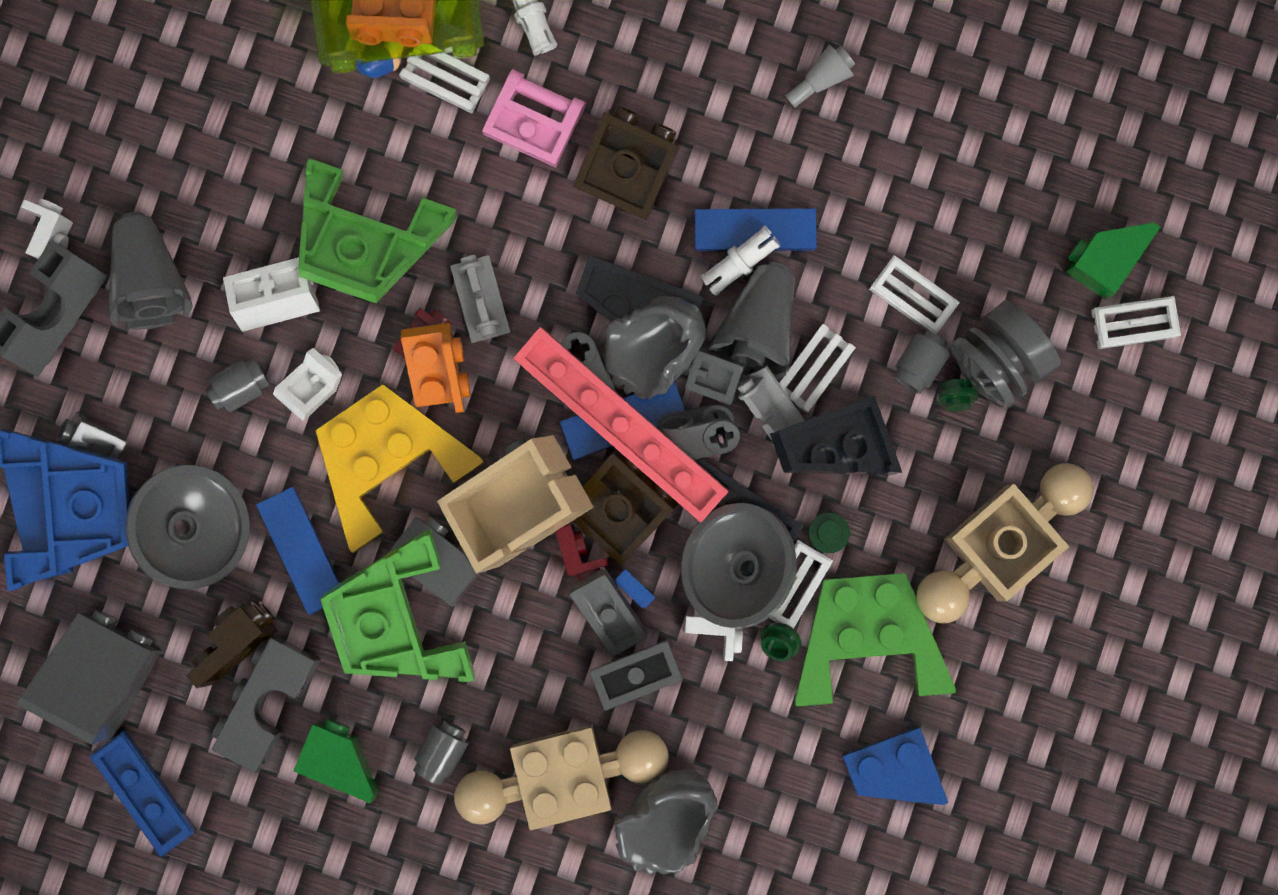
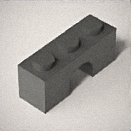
[0,240,107,377]
[211,637,321,773]

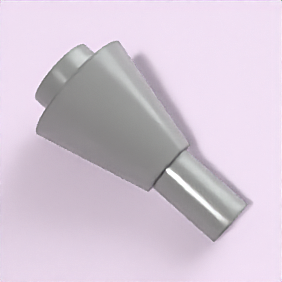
[785,44,855,108]

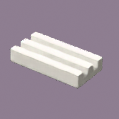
[399,43,490,114]
[869,255,960,334]
[1091,296,1181,349]
[779,324,856,413]
[769,540,833,629]

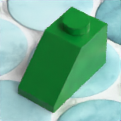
[1065,222,1160,300]
[293,718,379,803]

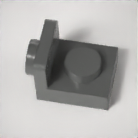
[683,345,746,405]
[56,411,126,459]

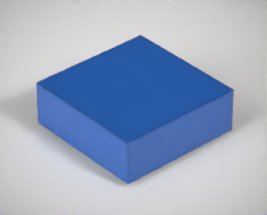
[615,569,655,608]

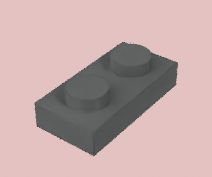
[569,567,647,657]

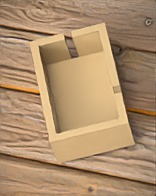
[437,435,593,574]

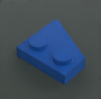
[842,727,949,805]

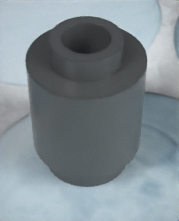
[893,331,950,394]
[205,357,270,413]
[413,720,469,785]

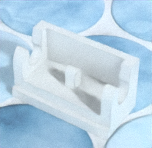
[223,257,320,332]

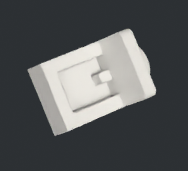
[21,198,73,259]
[273,348,342,421]
[684,609,743,661]

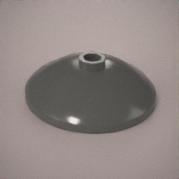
[125,465,250,589]
[681,503,796,629]

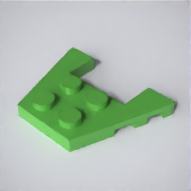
[298,158,457,303]
[320,529,475,682]
[794,573,956,706]

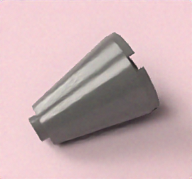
[108,212,193,330]
[708,262,795,379]

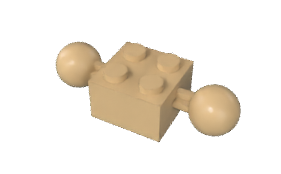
[917,463,1093,623]
[454,724,669,831]

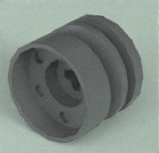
[950,300,1060,410]

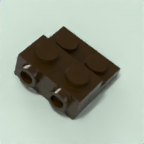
[573,106,682,220]
[572,450,679,566]
[186,601,278,689]

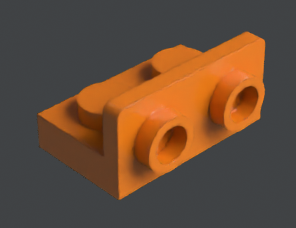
[346,0,436,47]
[401,323,471,413]

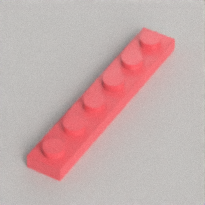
[513,327,729,522]

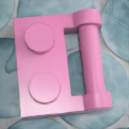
[482,69,586,168]

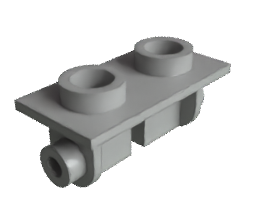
[450,255,511,343]
[737,366,805,449]

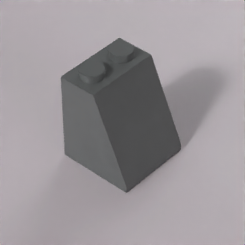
[17,609,162,744]

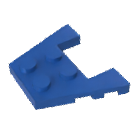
[0,429,130,591]

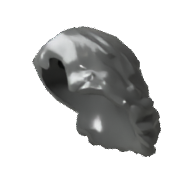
[602,296,706,400]
[615,769,718,875]

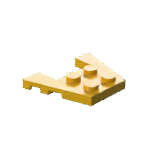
[316,384,485,553]

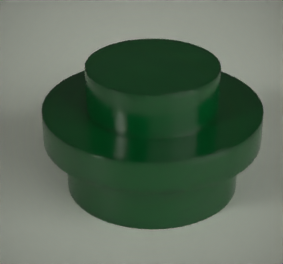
[937,379,978,412]
[808,513,850,553]
[761,623,801,661]

